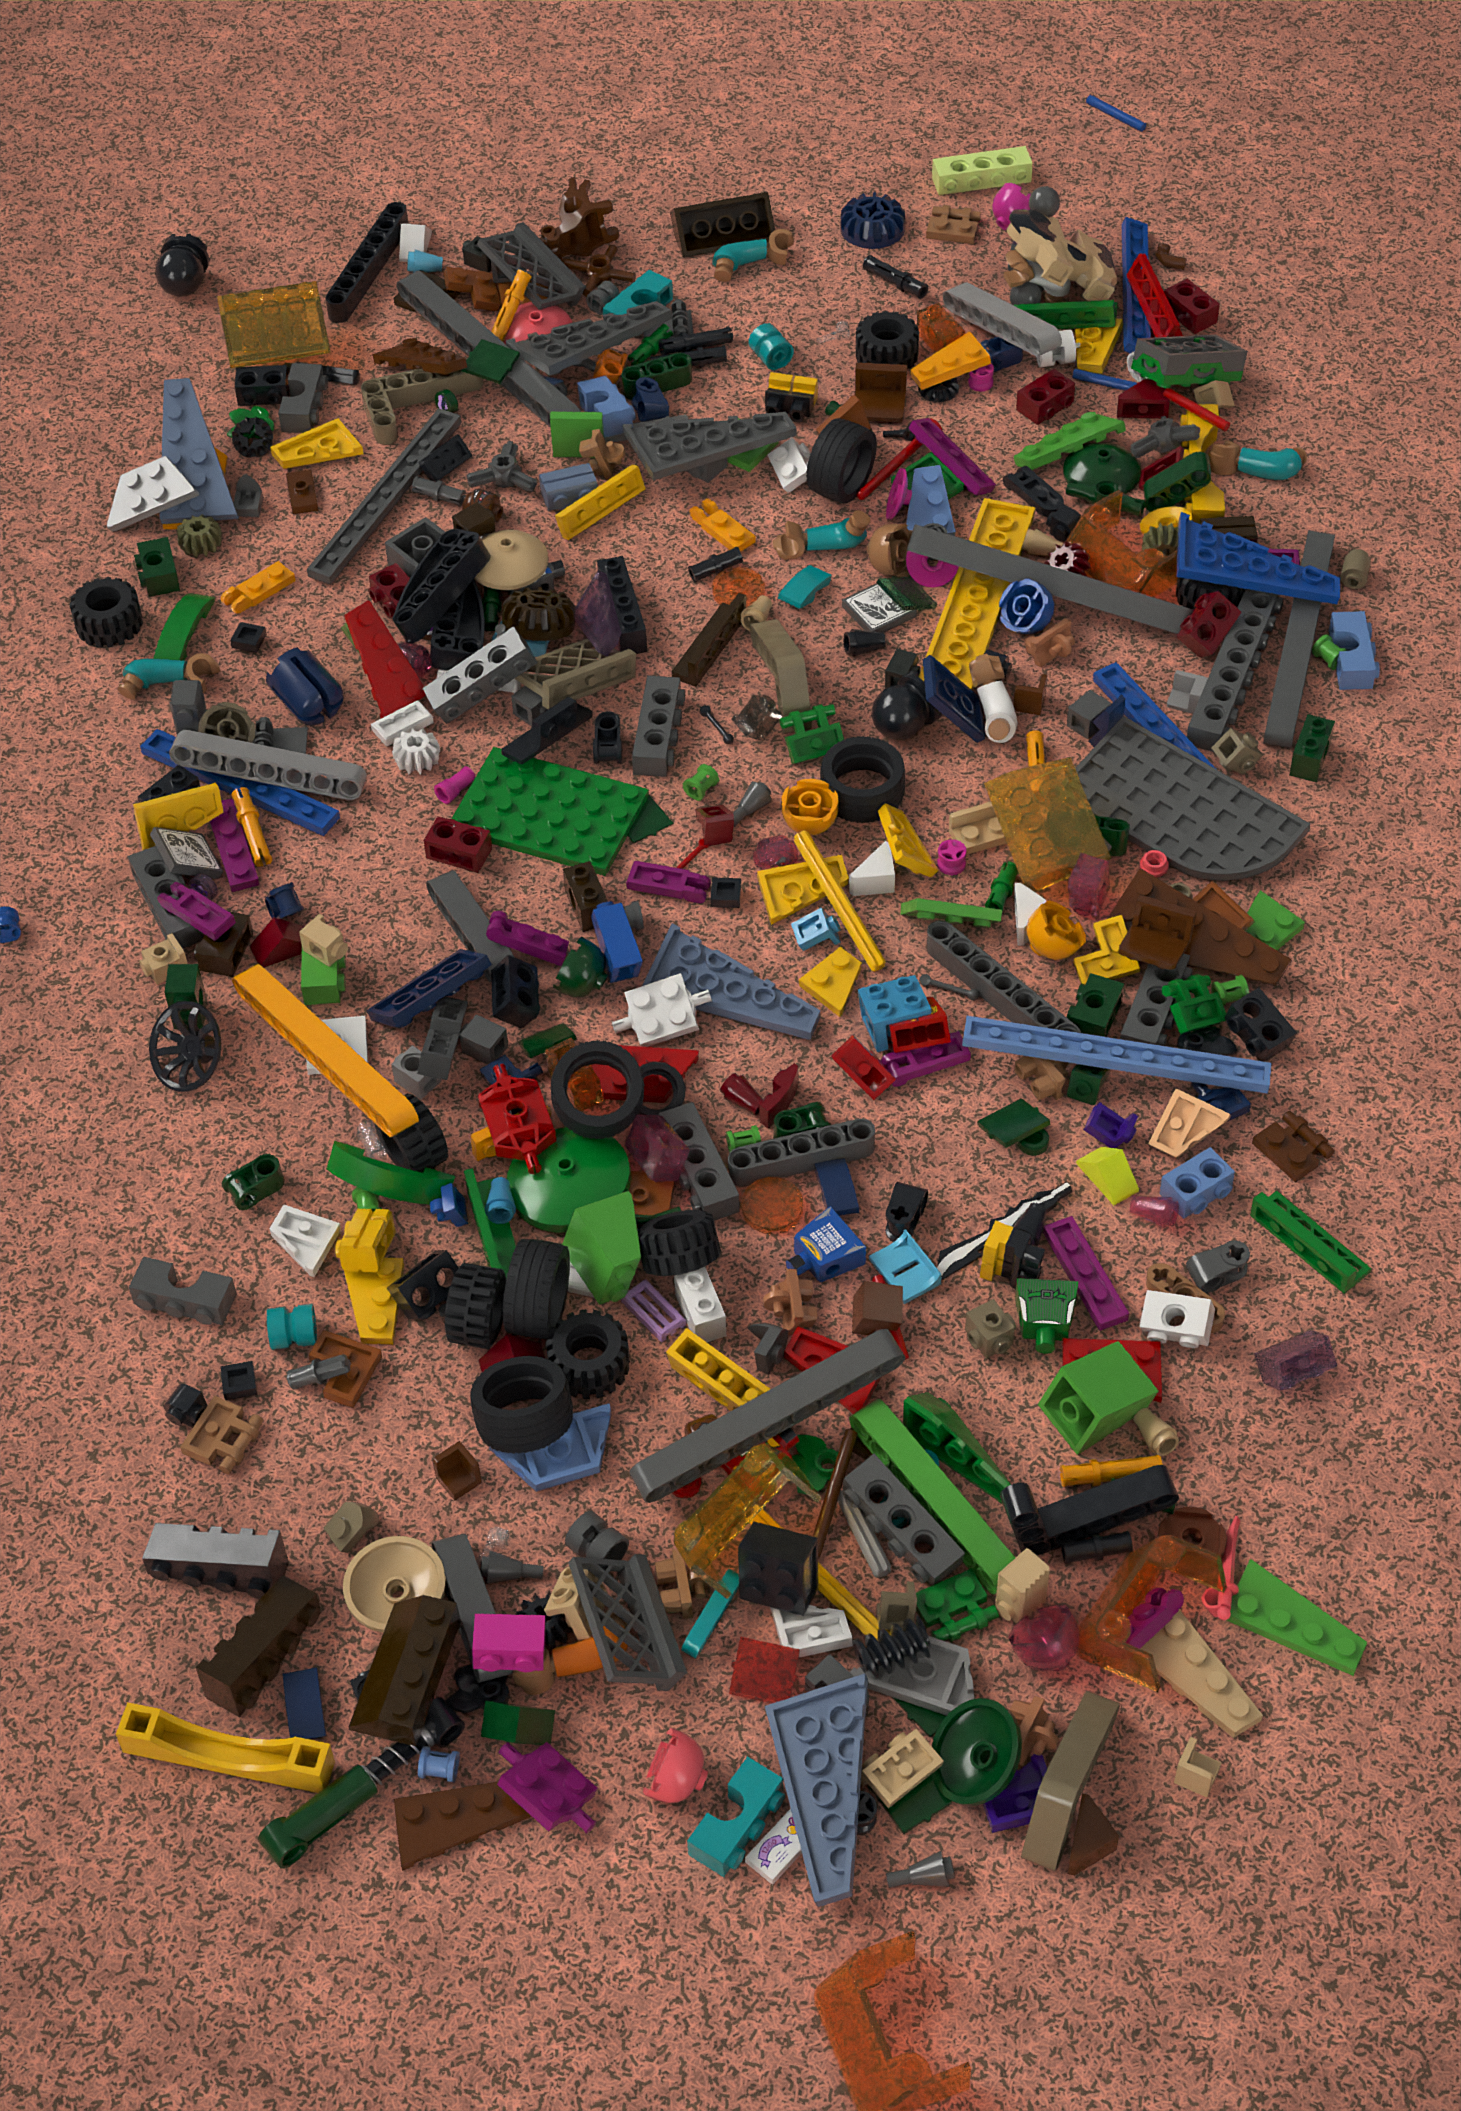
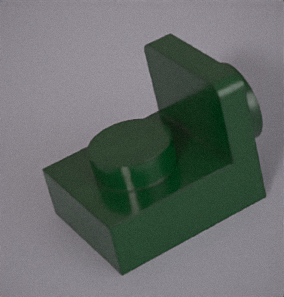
[1067,1064,1110,1105]

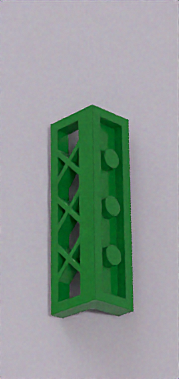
[1014,300,1118,329]
[464,1168,516,1279]
[1250,1191,1371,1294]

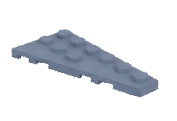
[160,378,239,524]
[642,923,820,1040]
[765,1674,868,1907]

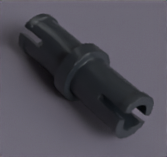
[688,547,743,583]
[1061,1531,1133,1564]

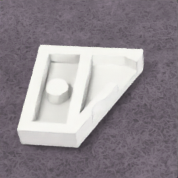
[269,1205,341,1277]
[770,1605,853,1661]

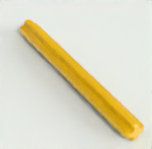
[794,830,886,972]
[743,1503,890,1641]

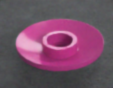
[886,468,912,520]
[906,551,959,587]

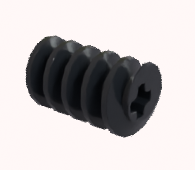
[853,1615,931,1679]

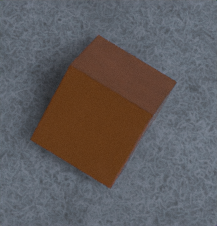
[852,1281,903,1335]

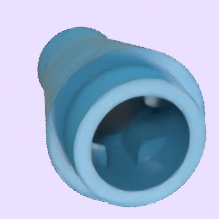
[485,1177,516,1224]

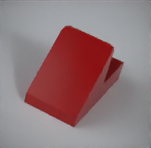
[831,1035,896,1100]

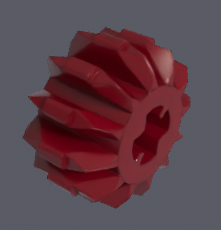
[1044,541,1092,577]

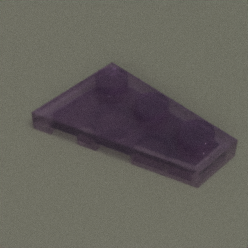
[575,570,621,657]

